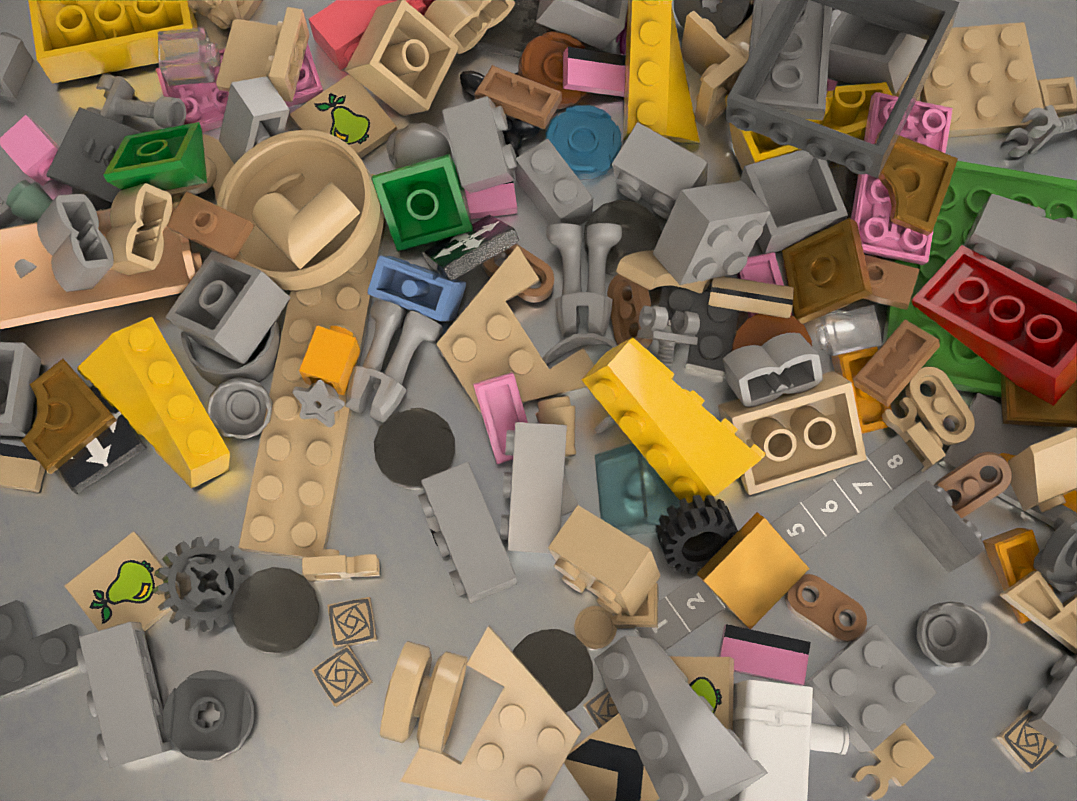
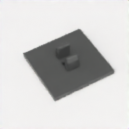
[46,107,143,203]

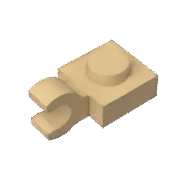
[882,397,946,473]

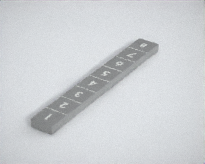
[634,434,924,651]

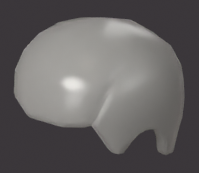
[393,122,452,169]
[207,376,273,439]
[916,601,991,667]

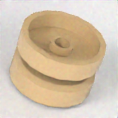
[380,641,468,754]

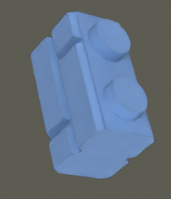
[368,256,466,321]

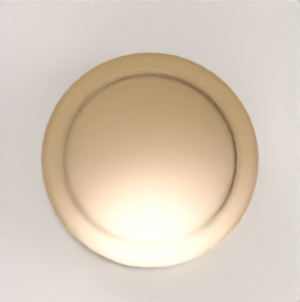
[574,606,617,649]

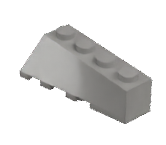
[963,194,1077,302]
[594,635,768,801]

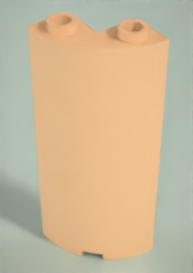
[0,195,203,329]

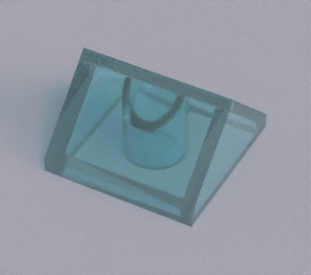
[594,443,680,535]

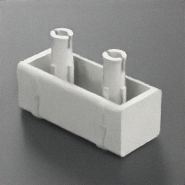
[728,680,849,801]

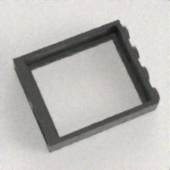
[726,0,960,178]

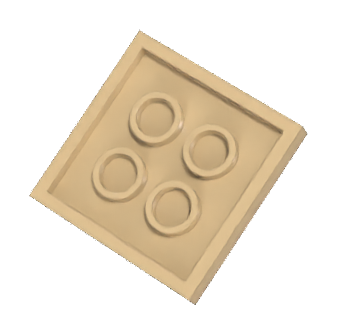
[915,22,1043,138]

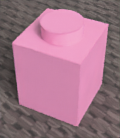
[0,115,59,186]

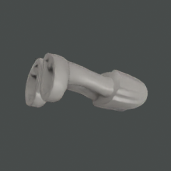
[546,223,622,338]
[345,300,443,423]

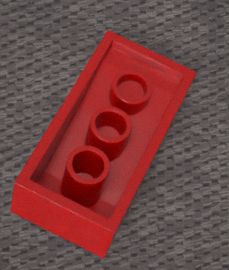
[912,245,1077,406]

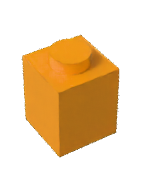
[299,325,361,395]

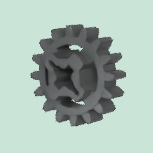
[153,537,251,632]

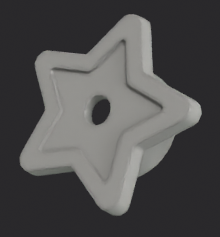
[293,380,345,427]

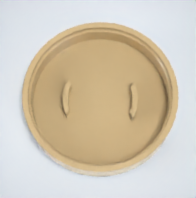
[216,130,380,290]

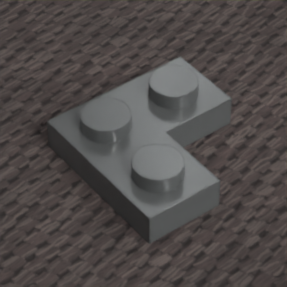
[658,285,740,377]
[0,600,81,698]

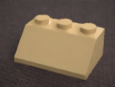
[718,371,867,495]
[1007,427,1077,512]

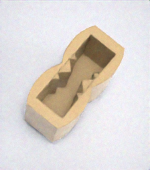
[424,0,515,54]
[105,183,172,275]

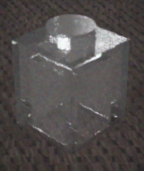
[158,27,220,86]
[815,305,883,356]

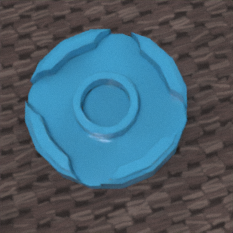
[546,105,622,180]

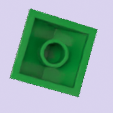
[103,122,207,191]
[371,154,473,251]

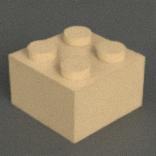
[345,0,459,116]
[548,505,661,617]

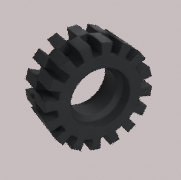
[656,495,738,574]

